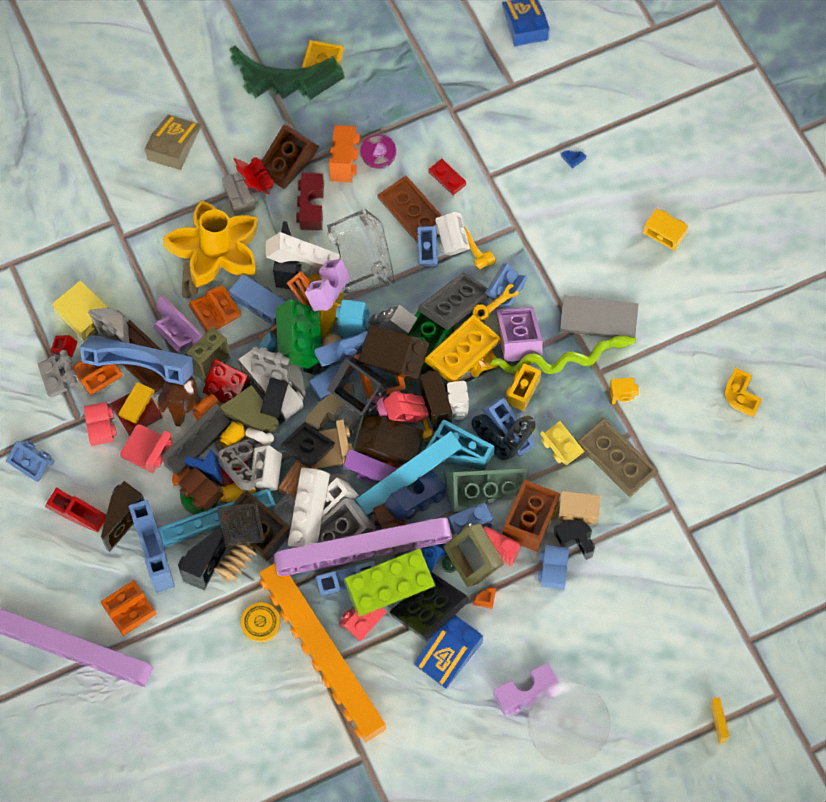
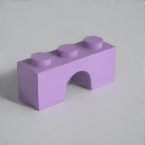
[305,259,350,311]
[493,663,560,716]

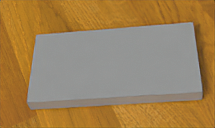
[560,295,639,337]

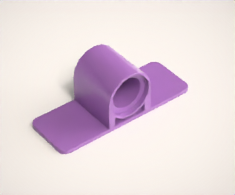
[344,450,397,483]

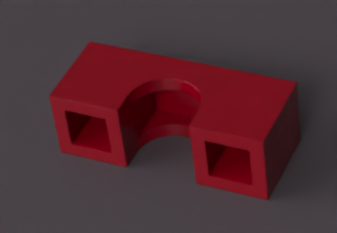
[296,173,324,230]

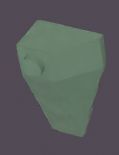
[445,468,527,512]

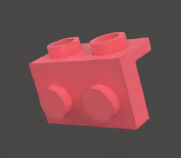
[338,606,387,641]

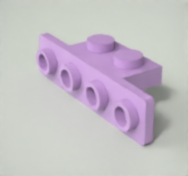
[154,295,209,352]

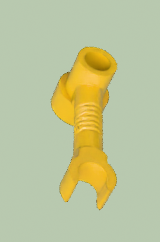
[464,227,496,270]
[473,284,519,321]

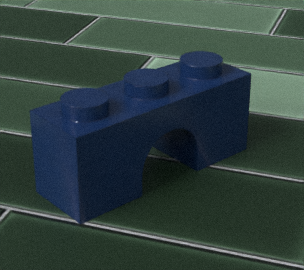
[385,471,447,522]

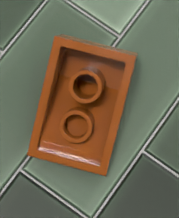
[502,480,561,552]

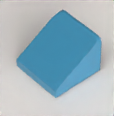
[258,330,277,353]

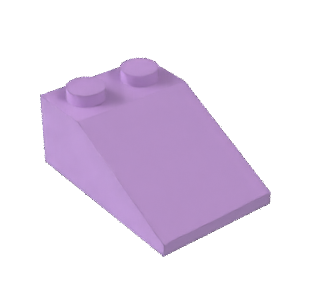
[496,307,543,362]

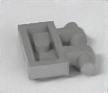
[251,347,290,382]
[38,350,77,398]

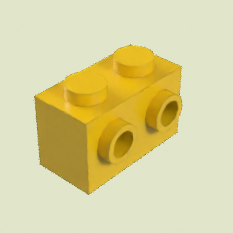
[643,208,688,251]
[505,364,541,412]

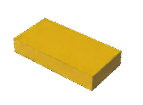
[118,382,154,424]
[710,697,729,743]

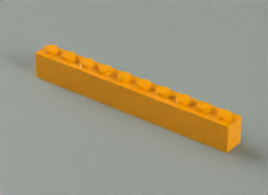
[259,563,386,743]

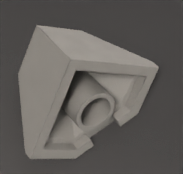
[88,308,129,343]

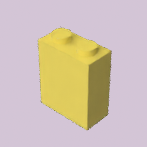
[52,280,108,341]

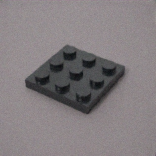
[389,572,470,642]

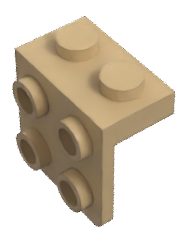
[315,420,353,469]

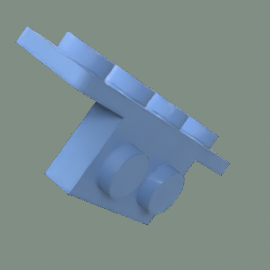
[314,327,381,366]

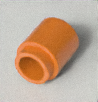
[192,394,221,420]

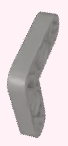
[218,438,266,491]

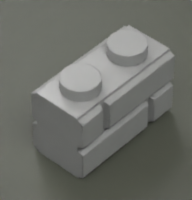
[222,172,257,216]

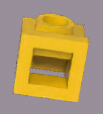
[610,377,639,404]

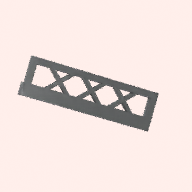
[162,404,231,476]

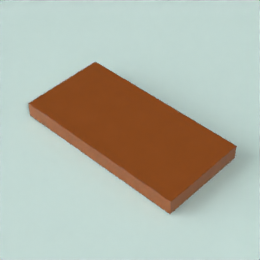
[377,176,442,244]

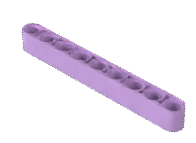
[274,518,452,576]
[0,609,154,687]

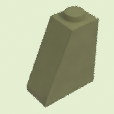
[220,385,280,434]

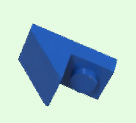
[184,450,223,483]

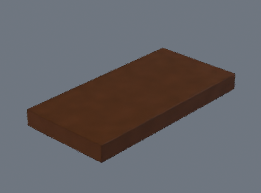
[122,320,164,395]

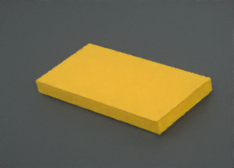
[424,315,502,382]

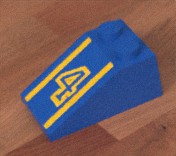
[502,0,549,47]
[414,615,483,689]

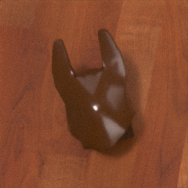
[157,376,197,427]

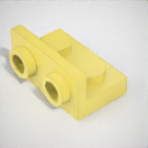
[540,421,584,466]

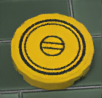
[240,602,281,642]

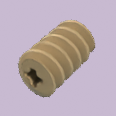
[214,539,257,582]

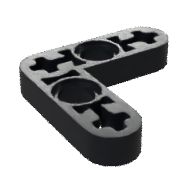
[471,414,536,460]

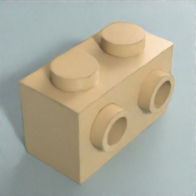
[558,491,601,526]

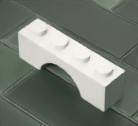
[266,232,339,277]

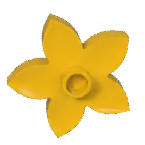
[163,200,258,288]

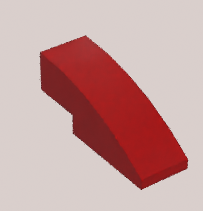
[45,487,106,533]

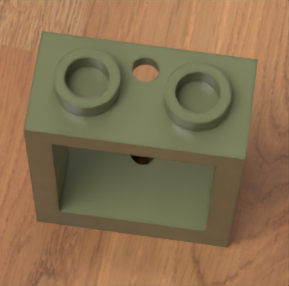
[186,327,231,383]
[443,523,505,588]

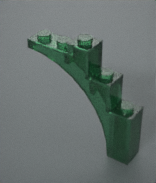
[229,45,345,100]

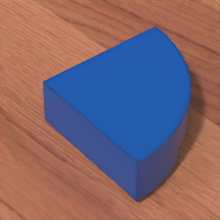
[561,150,586,169]

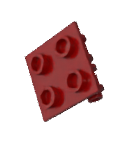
[233,157,274,195]
[202,358,250,404]

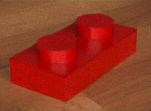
[428,158,467,196]

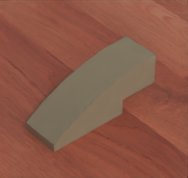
[305,383,355,431]

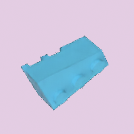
[336,299,370,339]
[426,419,495,469]

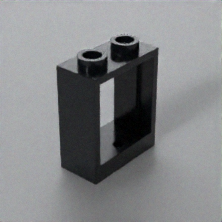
[327,357,389,416]

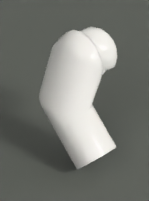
[245,428,274,446]

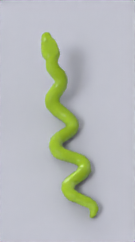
[489,336,636,374]

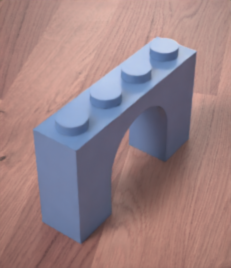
[129,500,175,593]

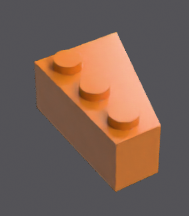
[329,125,360,182]

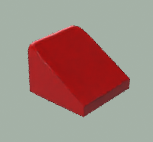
[50,335,78,357]

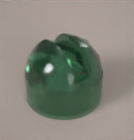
[442,556,456,573]

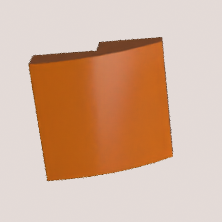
[189,285,241,333]
[72,361,123,396]
[100,580,157,636]

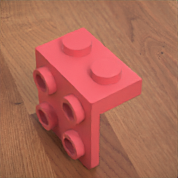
[120,424,173,473]

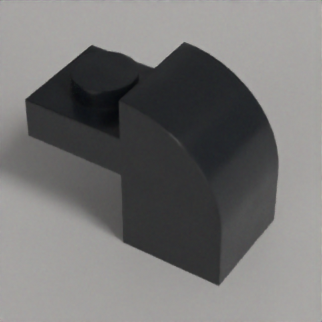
[554,520,595,560]

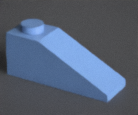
[482,398,535,456]

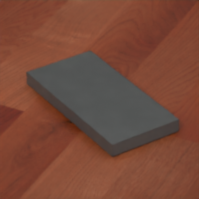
[418,272,490,330]

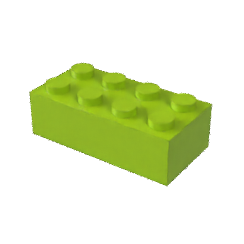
[343,548,435,617]

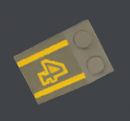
[145,115,201,170]

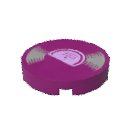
[360,134,396,169]

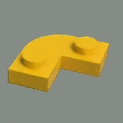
[725,367,762,418]

